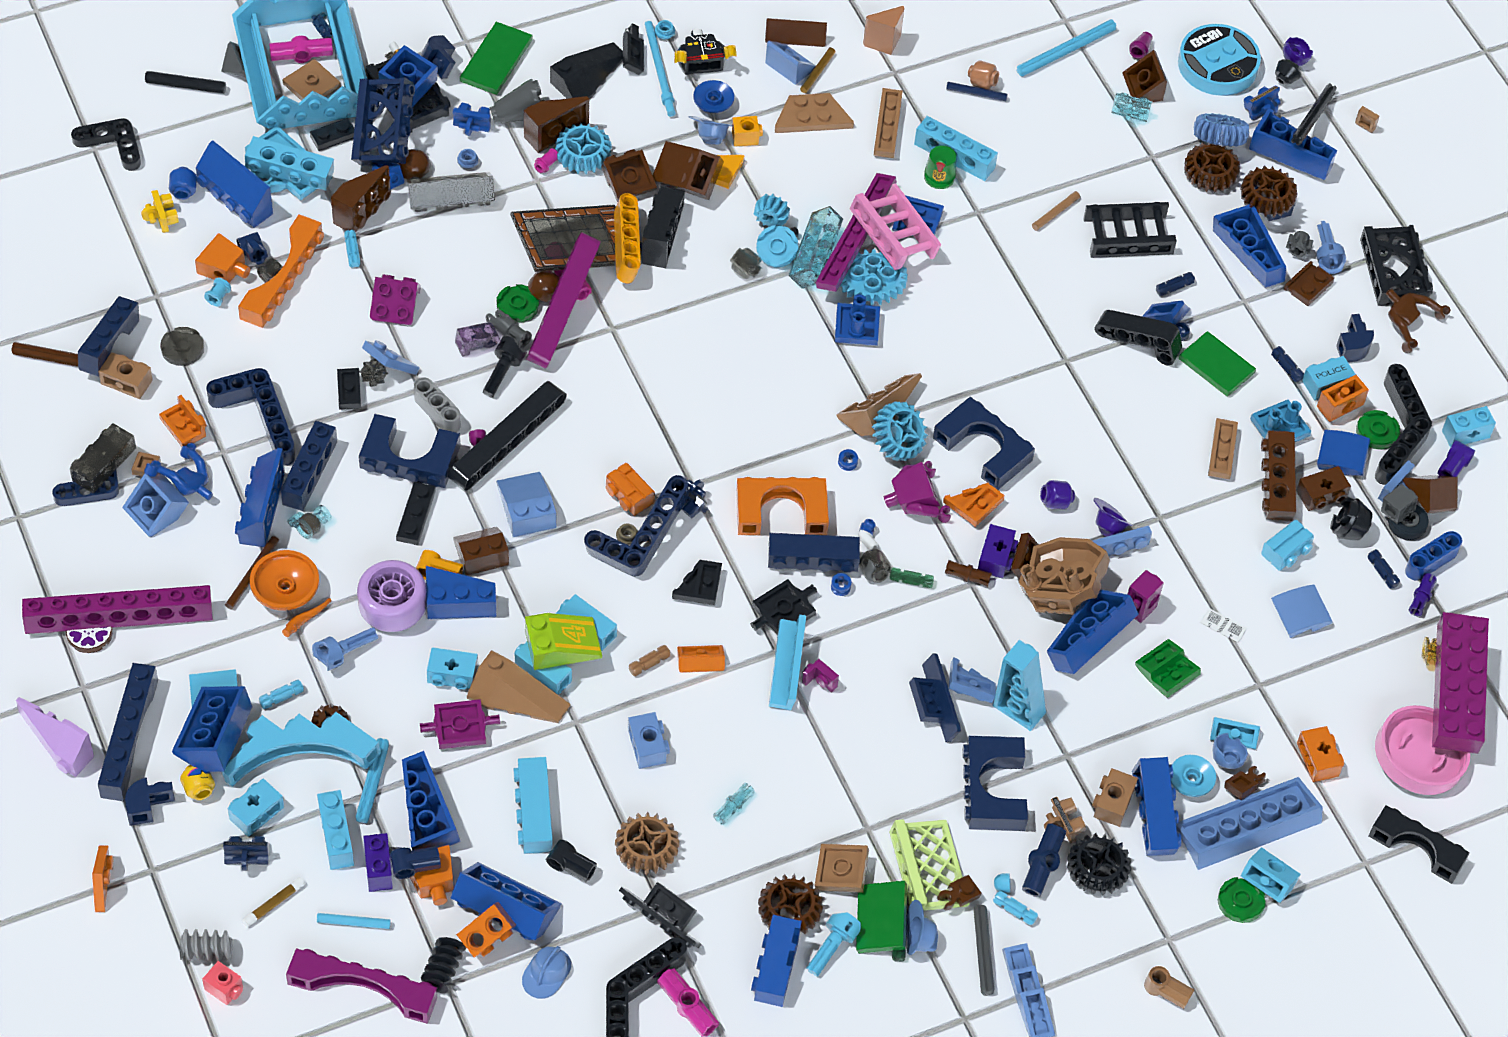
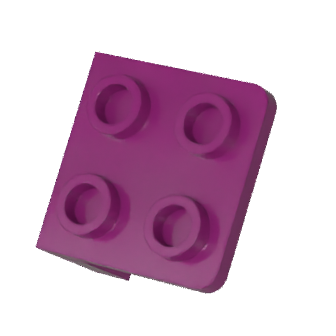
[370,274,421,325]

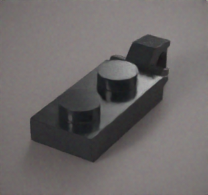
[623,23,644,75]

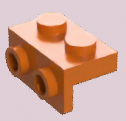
[159,395,207,447]

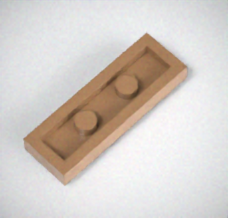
[1208,418,1238,480]

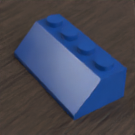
[196,140,273,228]
[235,448,285,547]
[172,686,253,772]
[450,862,562,940]

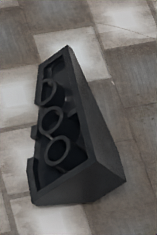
[550,42,623,99]

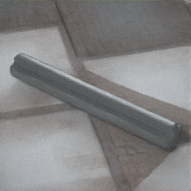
[973,905,995,995]

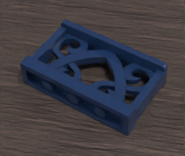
[351,78,415,166]

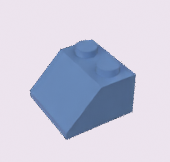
[122,473,189,537]

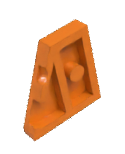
[943,483,1005,527]
[92,845,114,912]

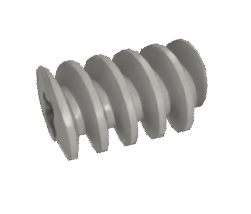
[180,929,232,961]

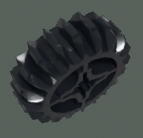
[1067,833,1132,896]

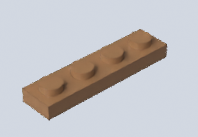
[873,88,903,158]

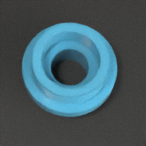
[655,20,675,39]

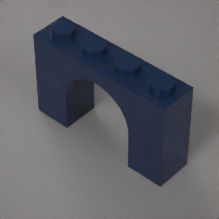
[933,396,1035,490]
[359,414,461,488]
[962,736,1028,831]

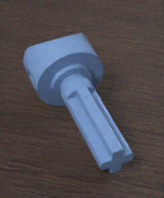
[1316,221,1346,274]
[312,627,378,671]

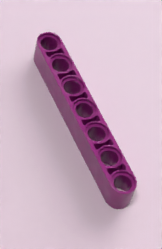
[526,232,601,369]

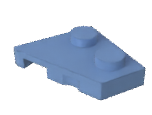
[362,340,420,375]
[949,657,996,703]

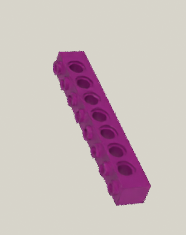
[22,585,213,634]

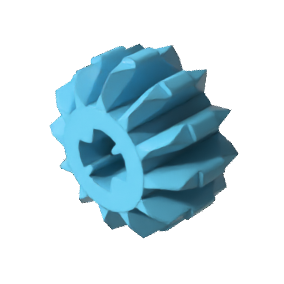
[753,193,790,227]

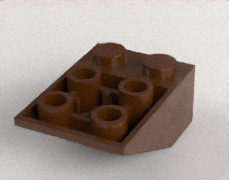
[653,141,724,200]
[331,165,391,232]

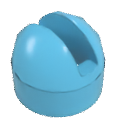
[994,873,1011,893]

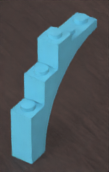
[222,712,382,787]

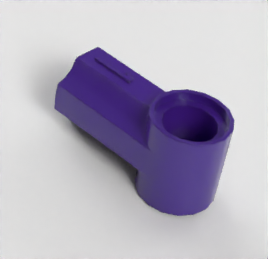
[1437,440,1476,477]

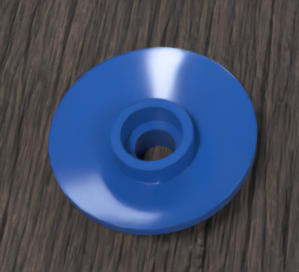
[693,80,734,113]

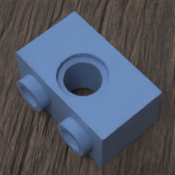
[628,712,670,769]

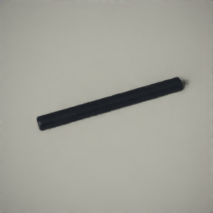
[1291,83,1337,145]

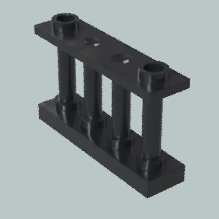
[1083,202,1177,258]

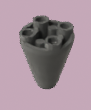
[490,79,545,123]

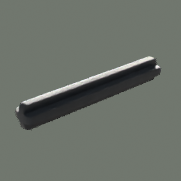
[145,71,227,94]

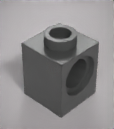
[1381,484,1418,524]

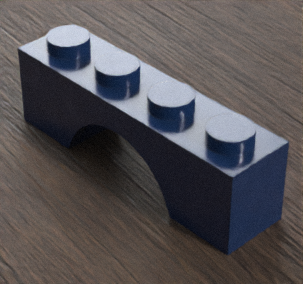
[78,296,139,377]

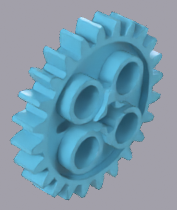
[840,249,908,306]

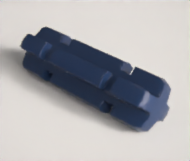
[312,14,332,38]
[1156,272,1195,296]
[1271,346,1304,382]
[1367,549,1400,589]

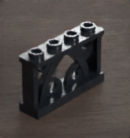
[366,59,451,133]
[1360,225,1433,306]

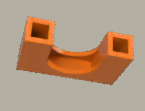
[736,477,829,535]

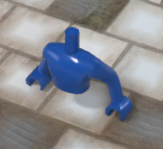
[144,443,213,500]

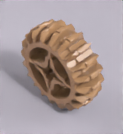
[615,812,680,875]

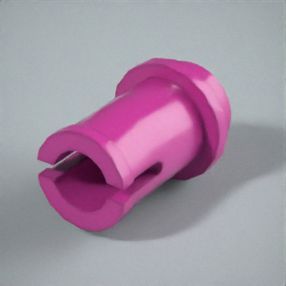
[534,148,558,173]

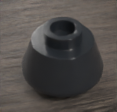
[1275,59,1301,85]

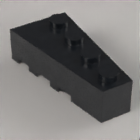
[640,186,685,269]

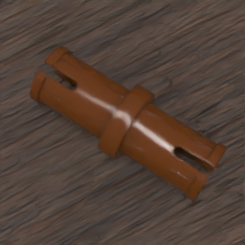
[945,560,992,587]

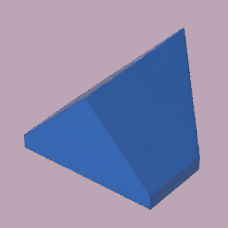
[1142,300,1191,325]

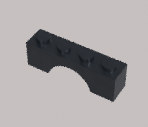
[1368,805,1470,884]

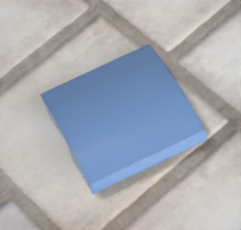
[1271,584,1333,638]

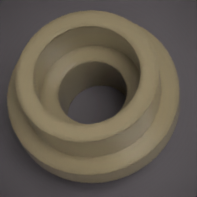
[616,523,638,545]

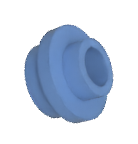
[457,149,478,169]

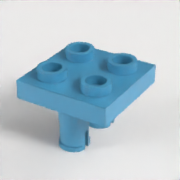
[1250,399,1311,442]

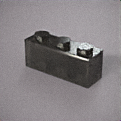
[69,423,136,493]

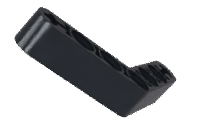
[1375,364,1432,485]
[606,937,687,1037]

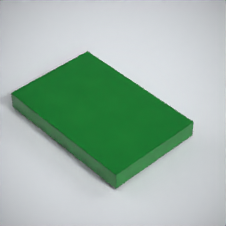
[1179,331,1256,397]
[856,880,907,954]

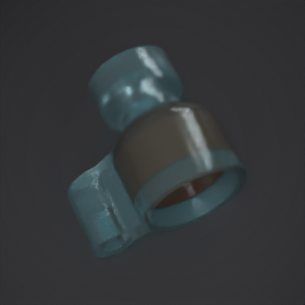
[287,505,332,539]

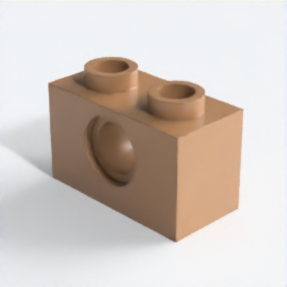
[98,352,153,399]
[1092,768,1138,827]

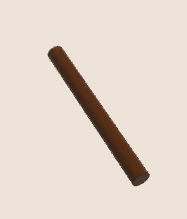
[225,536,279,610]

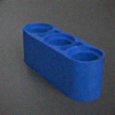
[1405,531,1463,581]

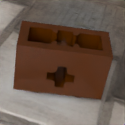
[1296,466,1351,511]

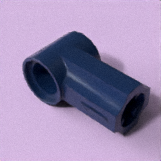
[236,232,268,265]
[390,846,441,879]

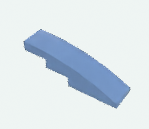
[1002,943,1055,1037]

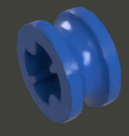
[838,449,858,471]
[831,573,852,596]

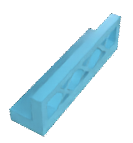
[768,615,806,710]

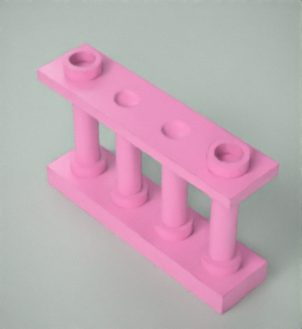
[849,183,941,270]

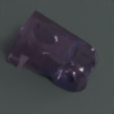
[455,322,500,357]

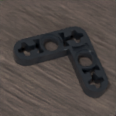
[71,118,141,171]

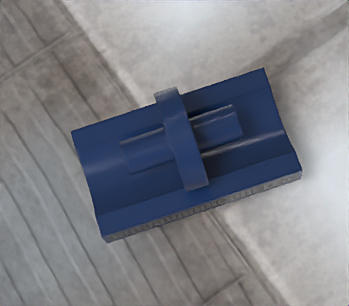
[673,479,708,519]
[223,836,269,871]

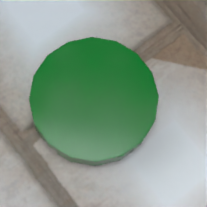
[496,284,539,323]
[1356,410,1400,450]
[1217,877,1266,923]

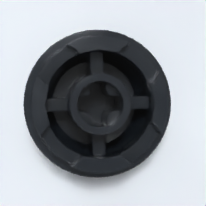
[1330,497,1373,540]

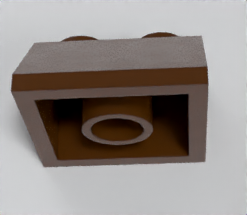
[453,526,509,576]

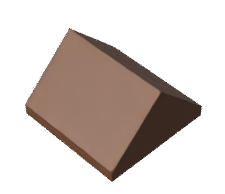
[863,6,905,55]

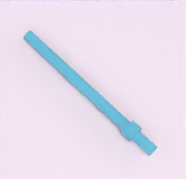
[644,21,676,117]

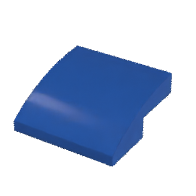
[892,195,944,236]
[1317,430,1370,476]

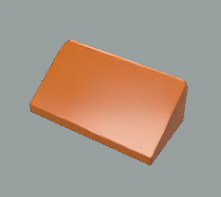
[677,645,725,673]

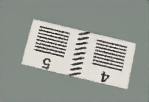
[1200,608,1247,642]

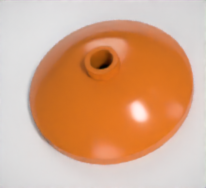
[250,550,319,611]

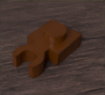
[1224,766,1266,800]
[936,874,982,911]

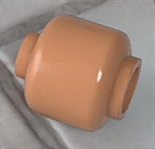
[968,60,1000,89]

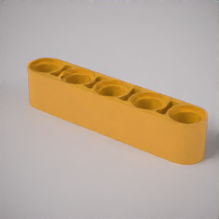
[614,193,641,284]

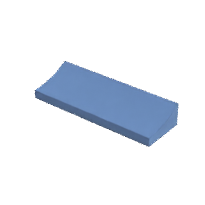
[1176,777,1323,870]

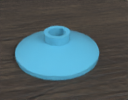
[1171,755,1216,797]

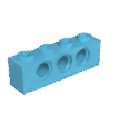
[914,116,998,181]
[245,136,334,191]

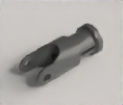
[485,310,532,349]

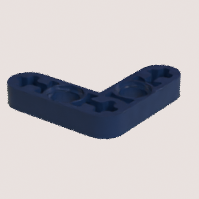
[52,440,119,506]

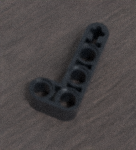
[1094,310,1182,366]

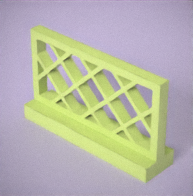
[889,819,970,911]

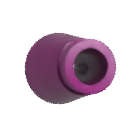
[1129,32,1153,59]

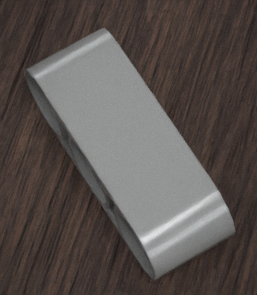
[414,377,461,433]

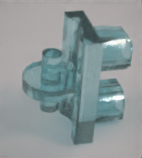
[1111,92,1152,122]

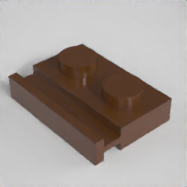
[1284,261,1335,306]

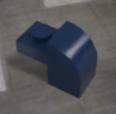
[420,35,456,79]
[1336,314,1374,362]
[125,777,175,826]

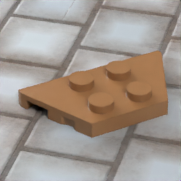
[774,93,854,133]

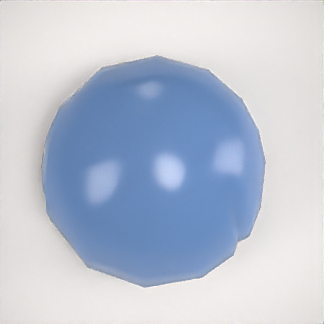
[1212,733,1248,769]

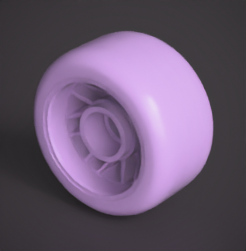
[357,560,427,632]

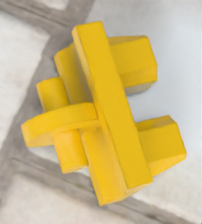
[141,190,179,233]

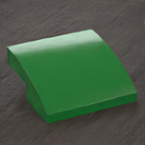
[1135,639,1201,698]

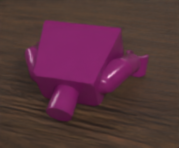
[883,461,951,523]

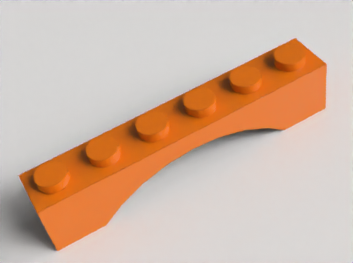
[238,214,324,328]

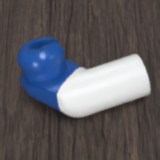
[858,519,879,552]

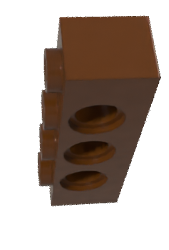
[1261,430,1296,521]

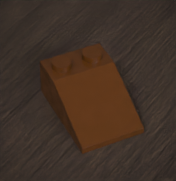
[524,96,590,153]

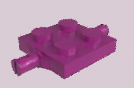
[420,699,500,749]

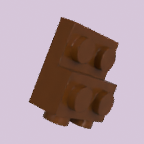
[601,149,657,202]

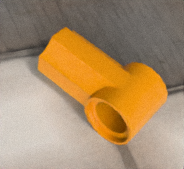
[416,550,464,580]

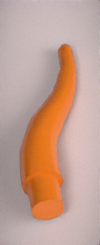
[282,598,331,637]

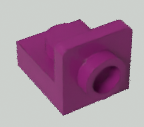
[802,659,839,693]

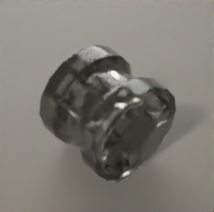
[257,258,283,283]

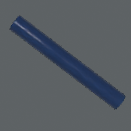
[946,81,1008,102]

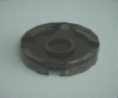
[160,327,205,366]

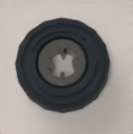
[1388,505,1429,540]

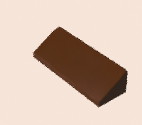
[765,18,827,47]

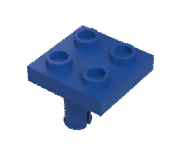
[835,294,880,346]

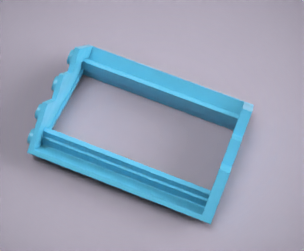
[232,0,367,130]

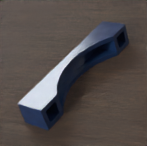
[97,663,158,802]

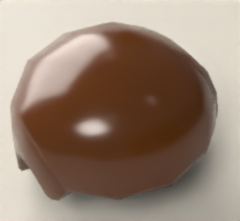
[398,149,431,180]
[528,270,560,303]

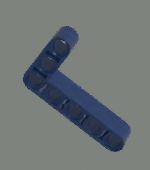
[206,368,296,465]
[584,475,689,577]

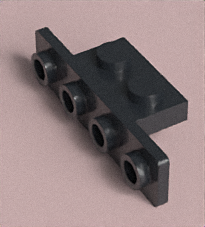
[619,882,702,948]

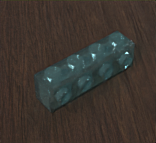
[789,206,843,289]

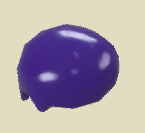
[1282,37,1313,66]

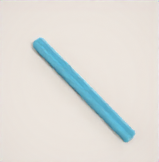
[1016,19,1117,77]

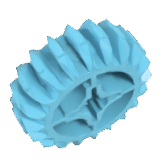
[555,123,612,174]
[872,402,928,461]

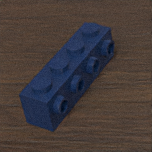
[768,533,860,573]

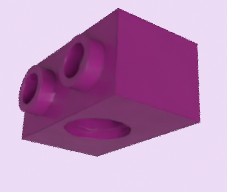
[1127,570,1164,623]

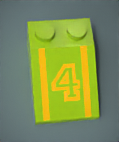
[525,613,602,670]

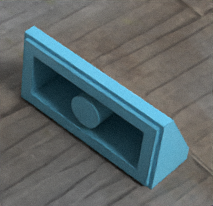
[1210,717,1260,749]

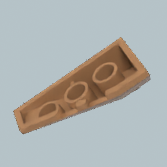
[836,373,922,437]
[467,650,571,723]

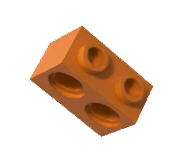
[456,902,516,958]

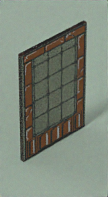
[510,204,616,272]

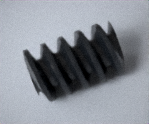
[421,937,466,994]

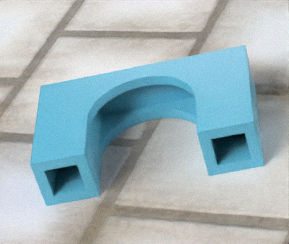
[514,594,617,695]

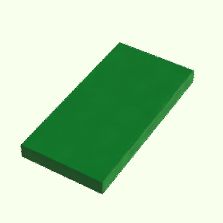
[460,21,533,95]

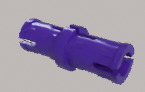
[1408,573,1437,616]

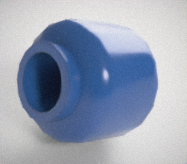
[168,167,197,200]

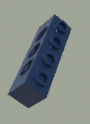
[281,421,337,511]

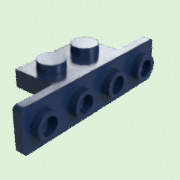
[909,653,961,742]

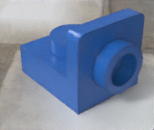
[371,163,405,190]

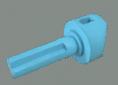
[806,912,861,977]

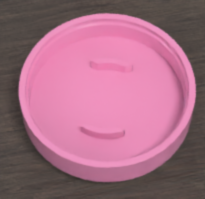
[1375,705,1470,795]

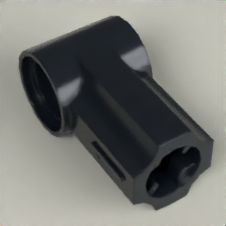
[545,839,597,882]

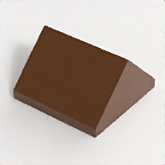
[1122,50,1167,104]
[1403,475,1458,513]

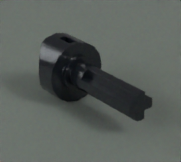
[482,336,527,398]

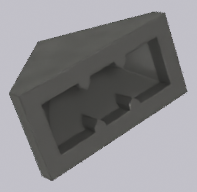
[221,41,246,77]

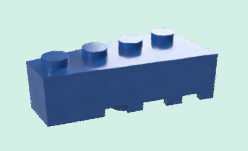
[1213,204,1286,288]
[1132,757,1182,856]

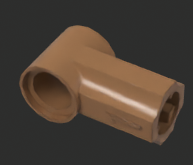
[1144,966,1194,1009]

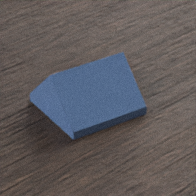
[765,41,816,85]

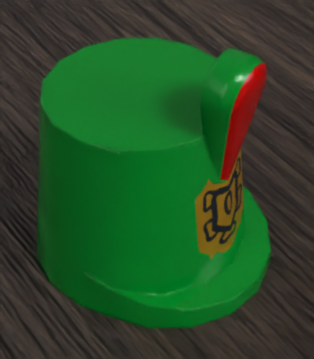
[924,146,956,189]

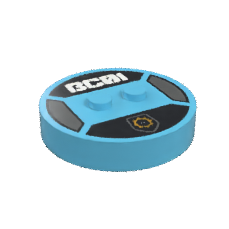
[1178,24,1261,96]

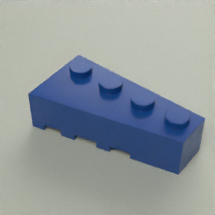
[1249,108,1338,180]
[1047,589,1139,674]
[402,751,461,850]

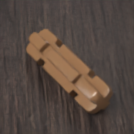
[628,645,671,676]

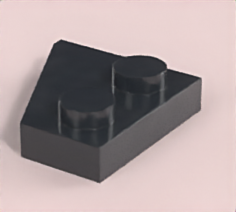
[672,560,722,605]

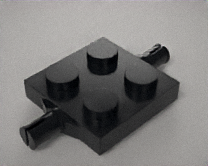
[750,579,817,635]

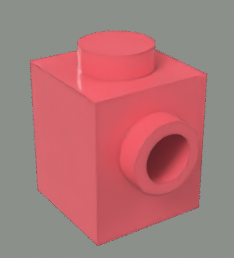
[202,961,243,1005]

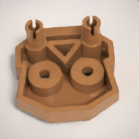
[1019,537,1110,615]

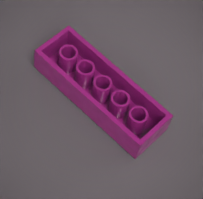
[1432,612,1489,754]

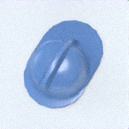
[688,116,733,145]
[906,900,938,955]
[522,946,571,999]

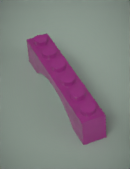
[286,948,437,1024]

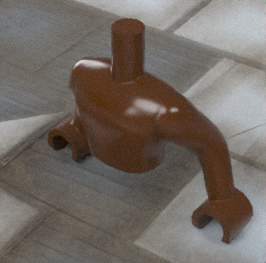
[1385,288,1451,353]

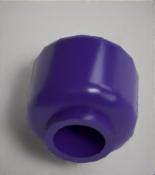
[1040,480,1075,510]

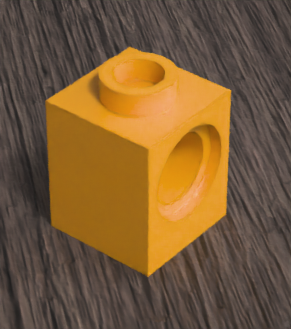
[731,116,763,146]

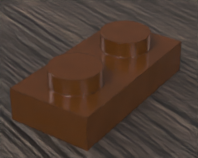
[1011,533,1039,579]

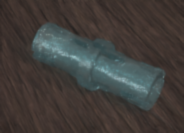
[713,783,755,825]

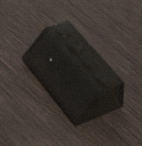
[406,172,495,212]

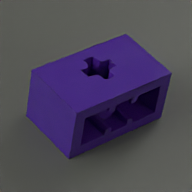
[978,524,1018,579]
[363,833,393,892]

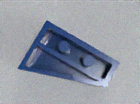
[426,566,496,619]
[751,915,801,1007]

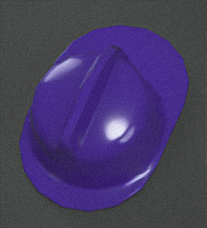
[1093,498,1133,537]

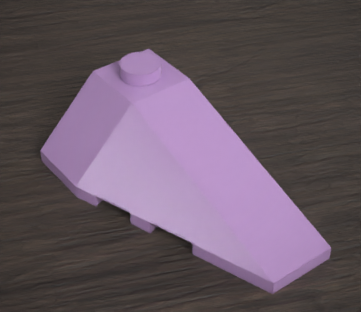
[16,697,94,777]

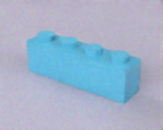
[513,757,552,854]

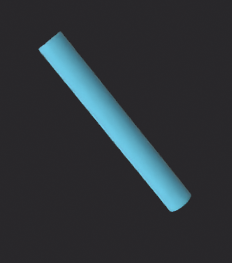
[317,913,391,929]

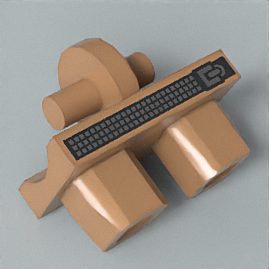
[1043,797,1086,844]

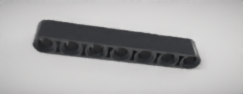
[448,381,567,491]

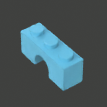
[317,790,354,870]

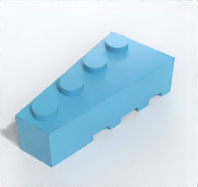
[993,640,1046,731]

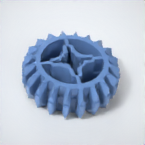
[1193,113,1249,147]

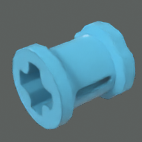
[204,278,231,307]

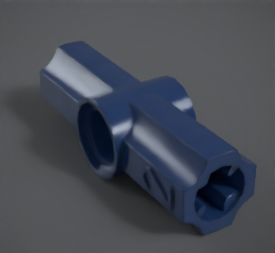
[1022,824,1066,897]

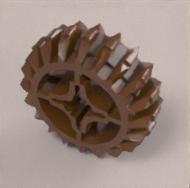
[1184,143,1240,193]
[1240,165,1298,218]
[758,873,823,935]

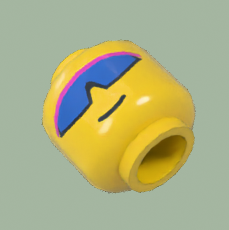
[180,765,215,800]

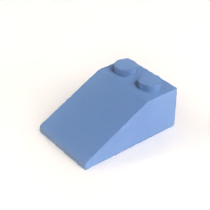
[496,472,556,537]

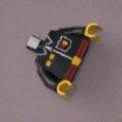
[674,29,737,75]

